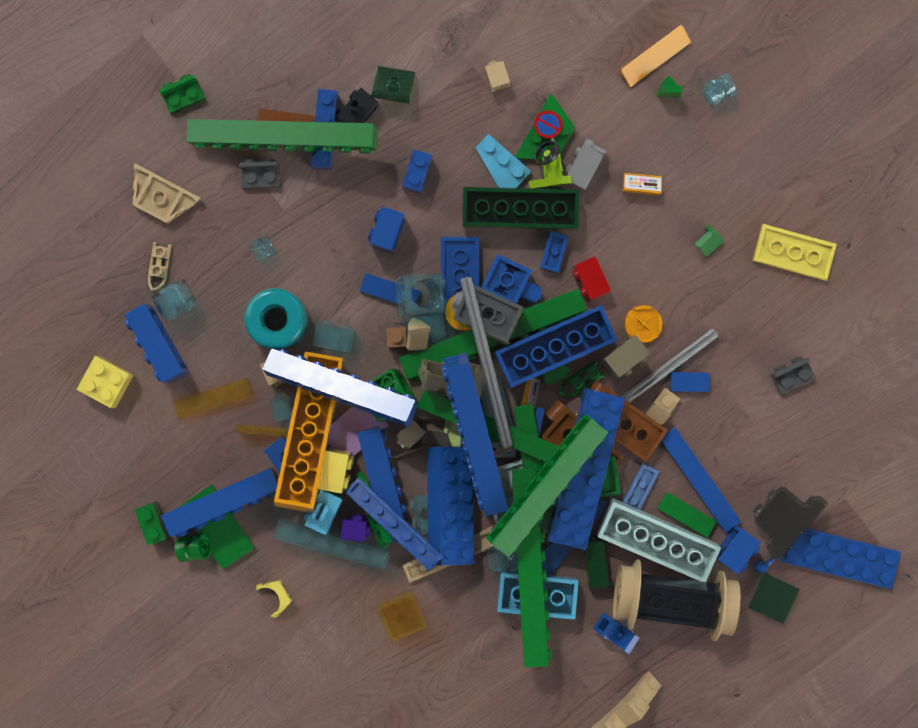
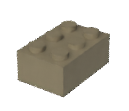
[599,335,650,379]

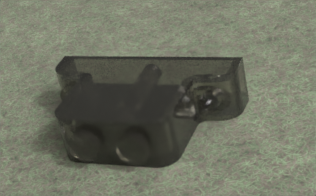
[753,487,828,563]

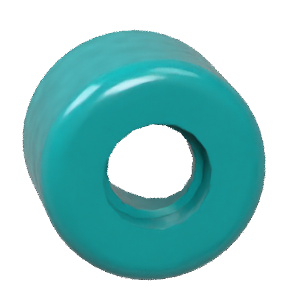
[244,288,309,350]

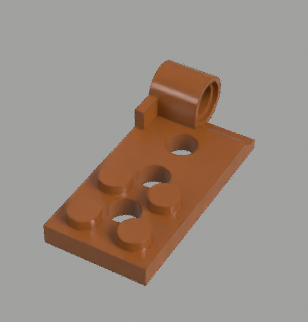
[590,380,668,462]
[541,400,624,466]

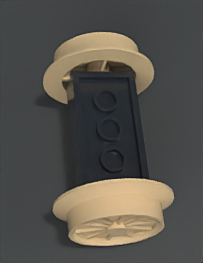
[613,559,741,641]

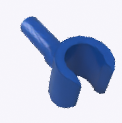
[753,554,780,573]

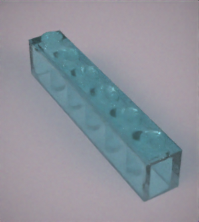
[273,518,391,571]

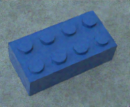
[124,303,190,383]

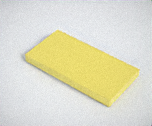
[752,224,837,281]

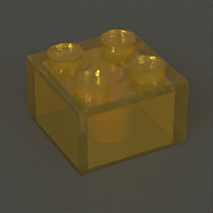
[376,589,428,643]

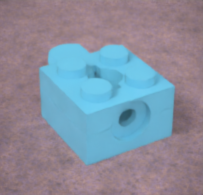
[303,490,345,535]

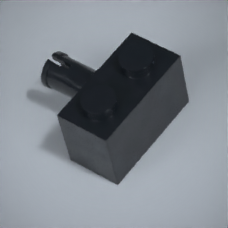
[336,88,380,123]

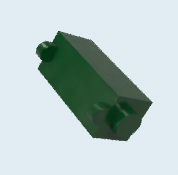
[584,536,614,589]

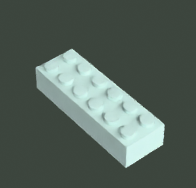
[597,498,721,582]

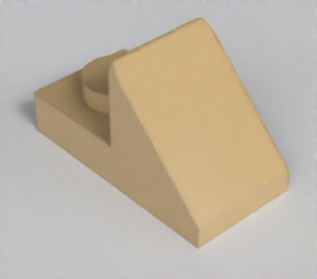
[645,388,680,425]

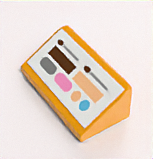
[622,173,662,196]
[521,378,541,412]

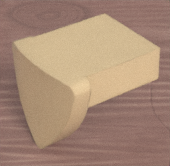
[406,318,431,351]

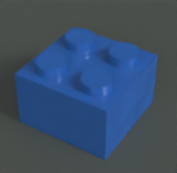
[368,206,406,254]
[716,526,761,574]

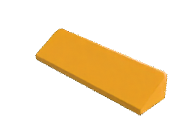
[619,25,691,88]

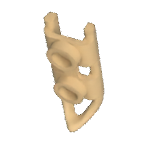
[148,242,172,291]

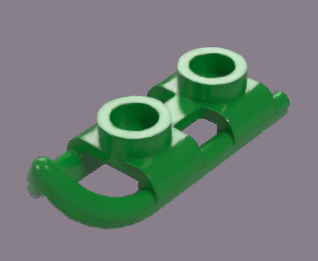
[559,360,606,397]

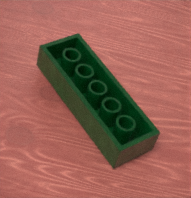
[462,187,579,230]

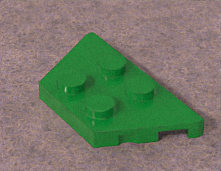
[515,93,575,161]

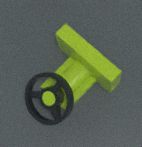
[529,141,572,189]

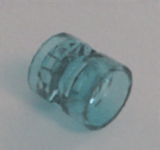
[701,72,737,107]
[487,546,518,573]

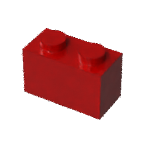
[572,256,611,302]

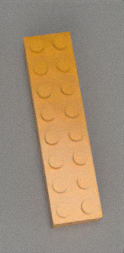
[274,351,343,513]

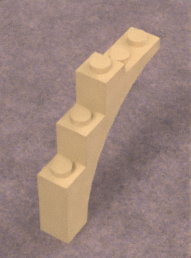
[591,671,662,728]

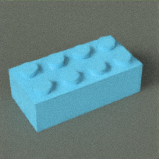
[497,570,579,619]

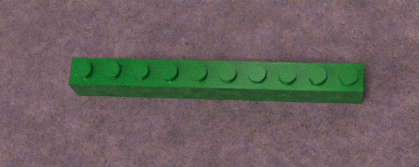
[186,119,378,154]
[399,288,587,382]
[512,468,552,668]

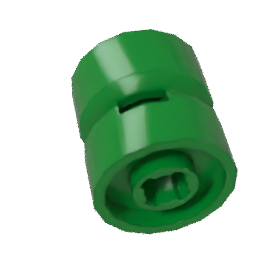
[175,534,211,562]

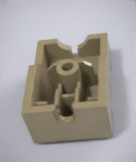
[418,359,486,400]

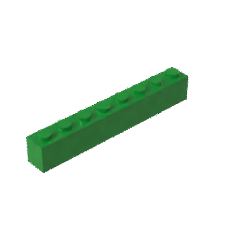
[486,414,608,557]

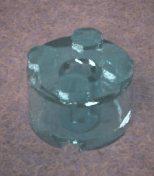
[151,279,196,322]

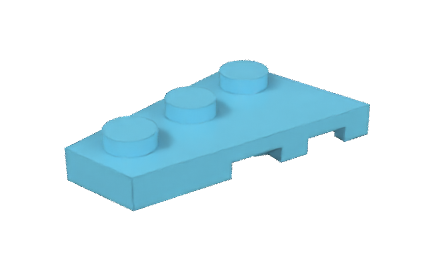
[476,134,531,188]

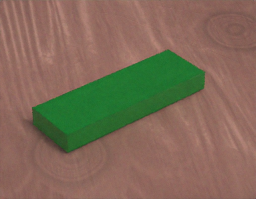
[657,492,717,537]

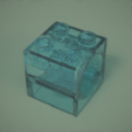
[395,274,446,317]

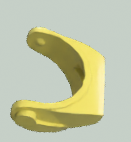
[256,580,292,618]

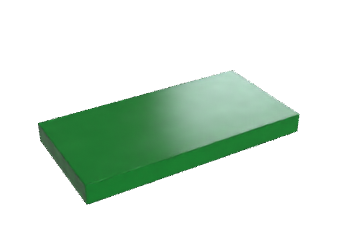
[180,484,255,570]

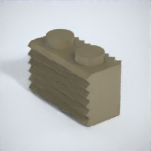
[396,420,426,449]

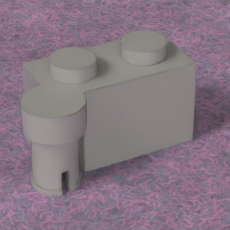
[564,138,606,190]

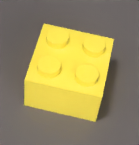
[76,356,134,408]
[319,447,354,494]

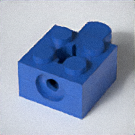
[481,254,542,304]

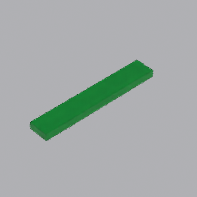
[513,404,551,520]

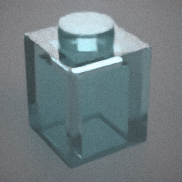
[270,392,293,422]

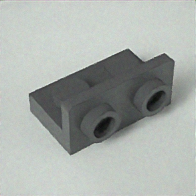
[239,159,281,189]
[770,356,816,395]

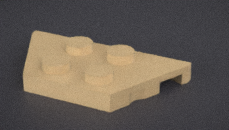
[133,163,201,224]

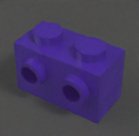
[341,514,372,542]

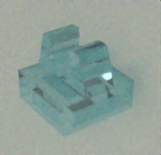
[250,236,276,261]

